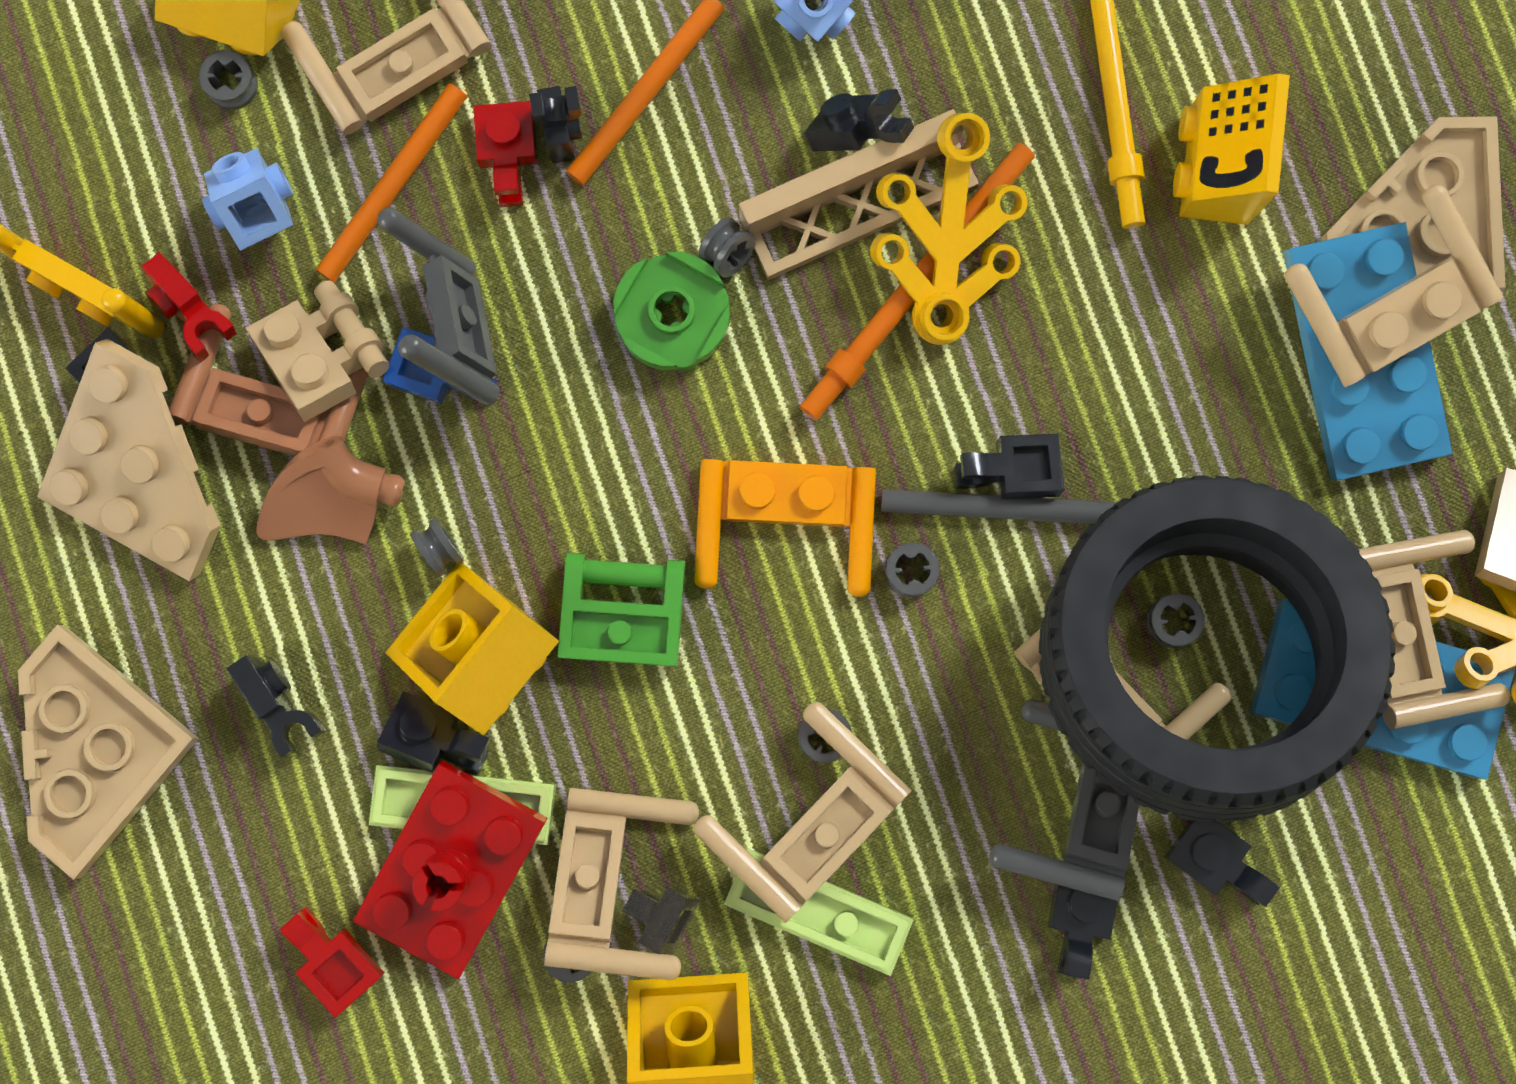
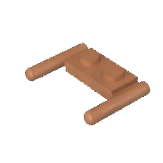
[169,304,368,456]

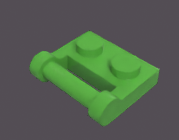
[557,552,686,667]

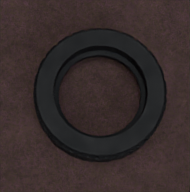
[1039,475,1396,823]

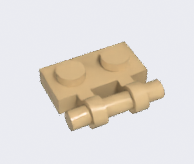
[246,281,389,422]

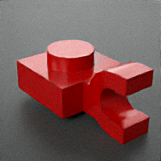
[473,101,537,207]
[141,252,237,363]
[279,906,385,1018]

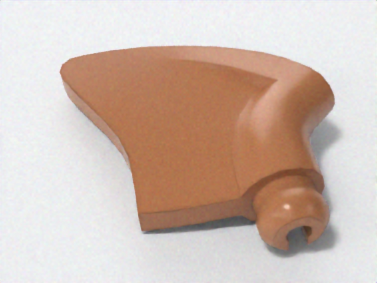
[256,436,405,544]

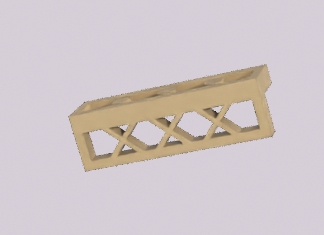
[739,109,979,281]

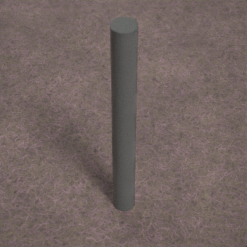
[880,489,1117,524]

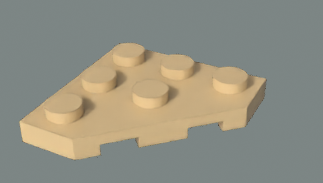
[1320,117,1506,291]
[37,339,221,581]
[18,625,199,880]

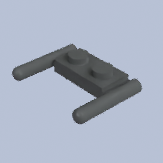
[377,207,500,405]
[989,699,1139,902]

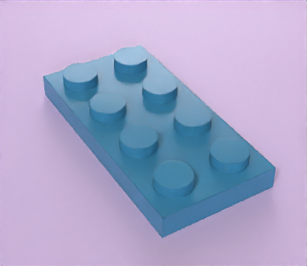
[1283,222,1453,481]
[1249,599,1515,780]

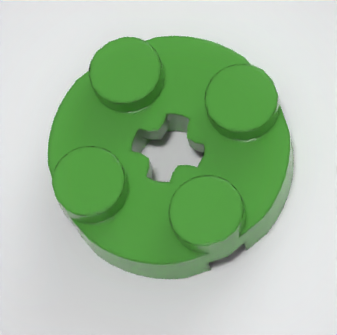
[613,252,730,372]

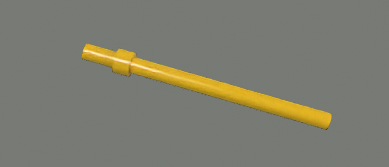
[1090,0,1146,229]

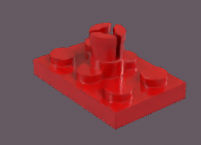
[352,760,548,980]

